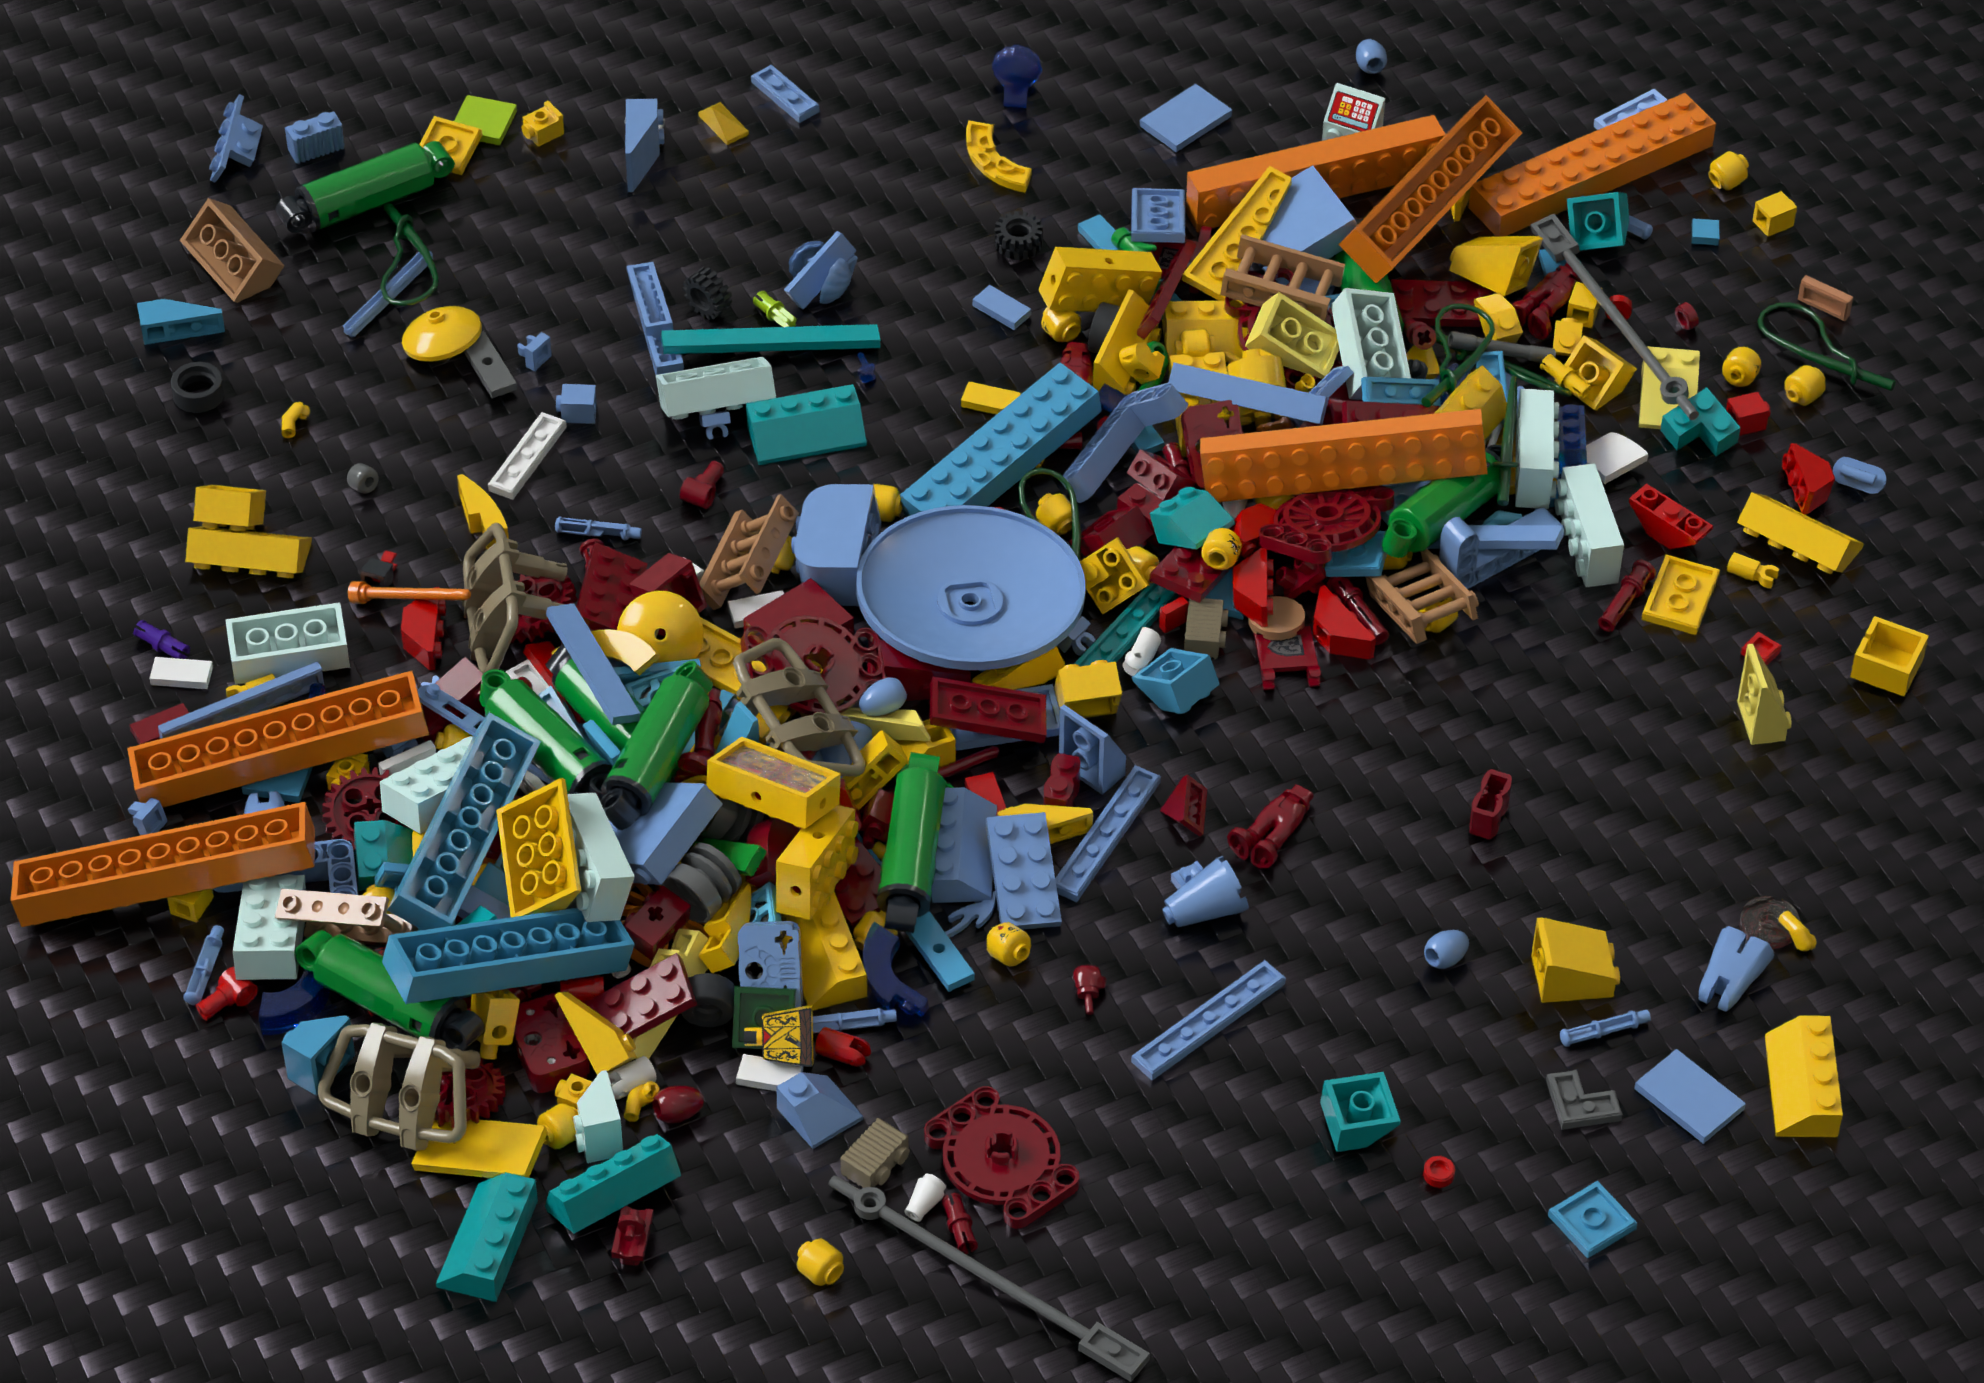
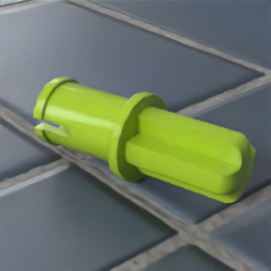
[753,291,797,327]

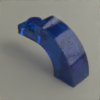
[863,922,929,1017]
[259,969,331,1035]

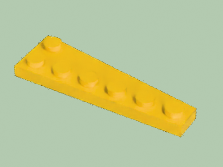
[1182,166,1292,300]

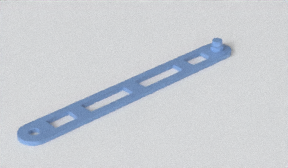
[418,684,552,784]

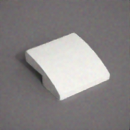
[1568,432,1648,484]

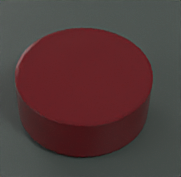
[1675,302,1699,330]

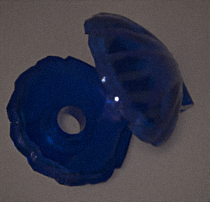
[992,44,1042,108]

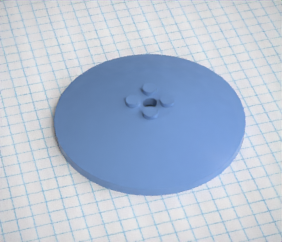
[856,505,1085,670]

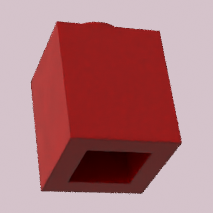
[1726,392,1771,436]

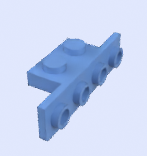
[209,94,263,182]

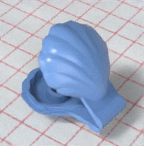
[788,241,858,304]

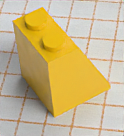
[1449,236,1543,296]
[1531,918,1620,1003]

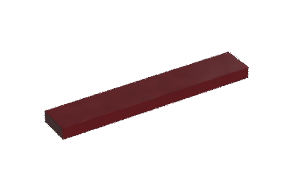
[1137,239,1197,340]

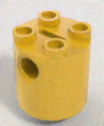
[1227,349,1286,426]

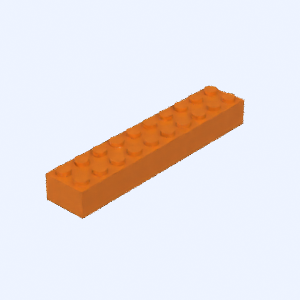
[1468,93,1716,236]
[1338,95,1522,283]
[1186,115,1445,232]
[1200,409,1488,502]
[127,671,429,808]
[11,802,315,927]

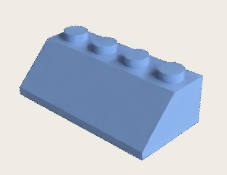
[931,787,997,903]

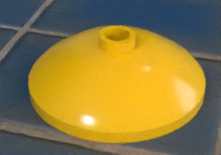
[402,306,482,361]
[617,591,704,663]

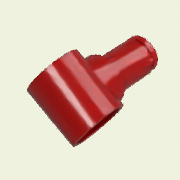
[196,967,258,1021]

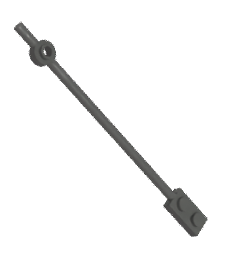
[1530,214,1699,420]
[829,1175,1150,1382]

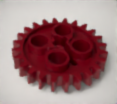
[511,574,578,644]
[322,767,411,855]
[433,1058,506,1128]

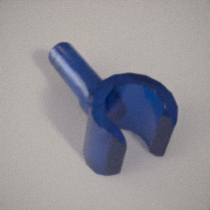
[857,352,876,383]

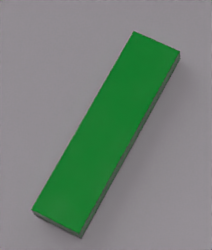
[693,837,767,876]

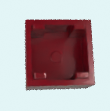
[629,553,707,637]

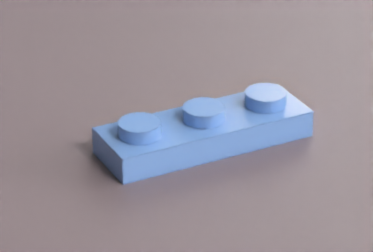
[1594,89,1667,130]

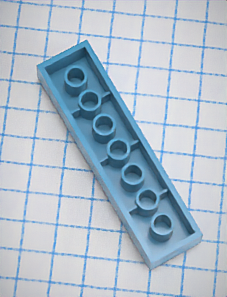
[900,362,1102,517]
[387,712,541,930]
[382,908,635,1004]

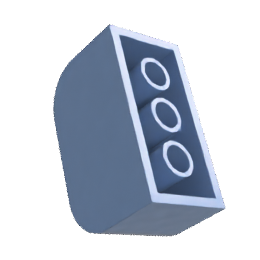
[791,484,881,606]

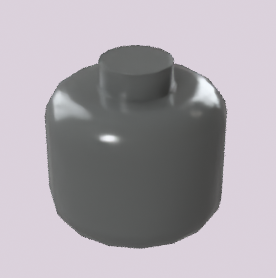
[347,463,379,494]

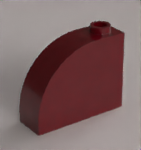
[743,578,854,646]
[745,817,801,888]

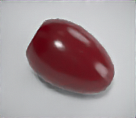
[653,1086,704,1123]

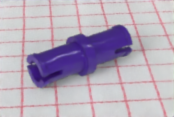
[133,620,190,659]

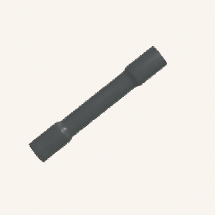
[1448,331,1556,364]

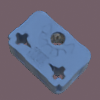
[738,921,803,1008]

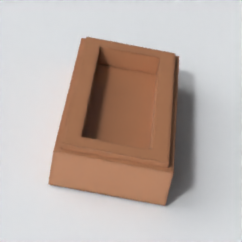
[1798,275,1853,321]

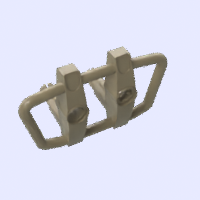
[462,523,567,674]
[719,638,866,777]
[318,1023,481,1151]

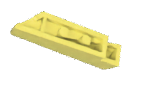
[797,708,931,741]
[633,929,709,1059]

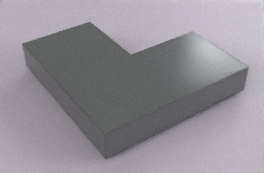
[1546,1070,1623,1130]

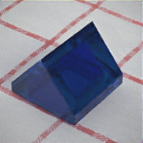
[1099,383,1127,413]

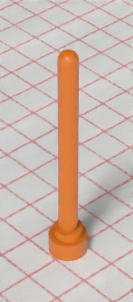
[348,581,471,604]

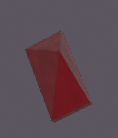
[1160,774,1207,836]

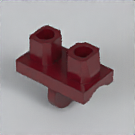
[1275,558,1326,599]
[611,1206,654,1266]

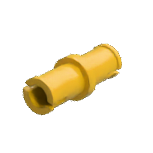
[1540,354,1592,400]

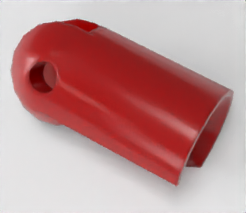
[815,1027,871,1067]

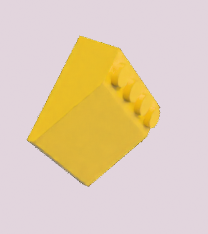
[496,778,581,917]

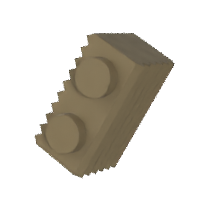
[1184,598,1229,659]
[841,1118,910,1188]

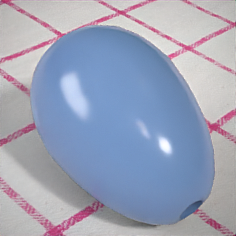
[1356,39,1387,74]
[859,677,907,716]
[1424,930,1469,969]

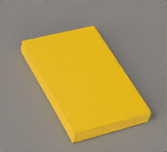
[1641,555,1720,635]

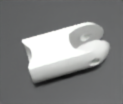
[1123,627,1161,676]
[608,1056,657,1100]

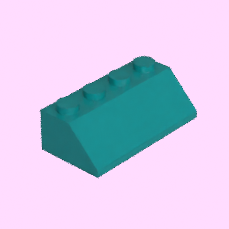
[746,384,867,465]
[545,1134,682,1233]
[436,1172,538,1302]

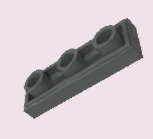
[463,331,517,398]

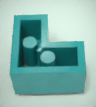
[1660,387,1741,456]

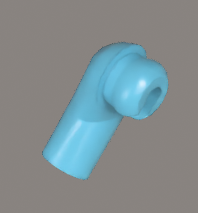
[1483,510,1522,525]

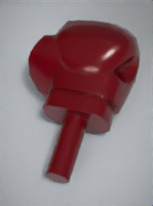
[1073,965,1106,1015]

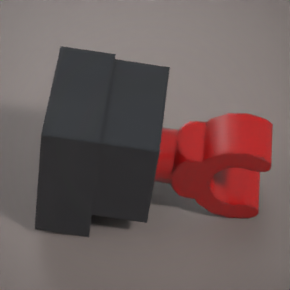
[361,550,397,588]

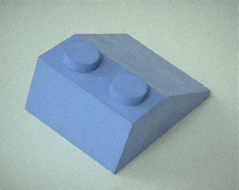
[625,98,665,192]
[1059,705,1126,795]

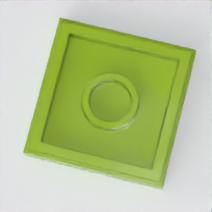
[454,95,517,145]

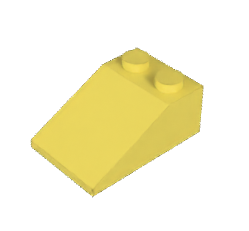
[1245,292,1339,379]
[1639,346,1700,429]
[1737,644,1791,745]

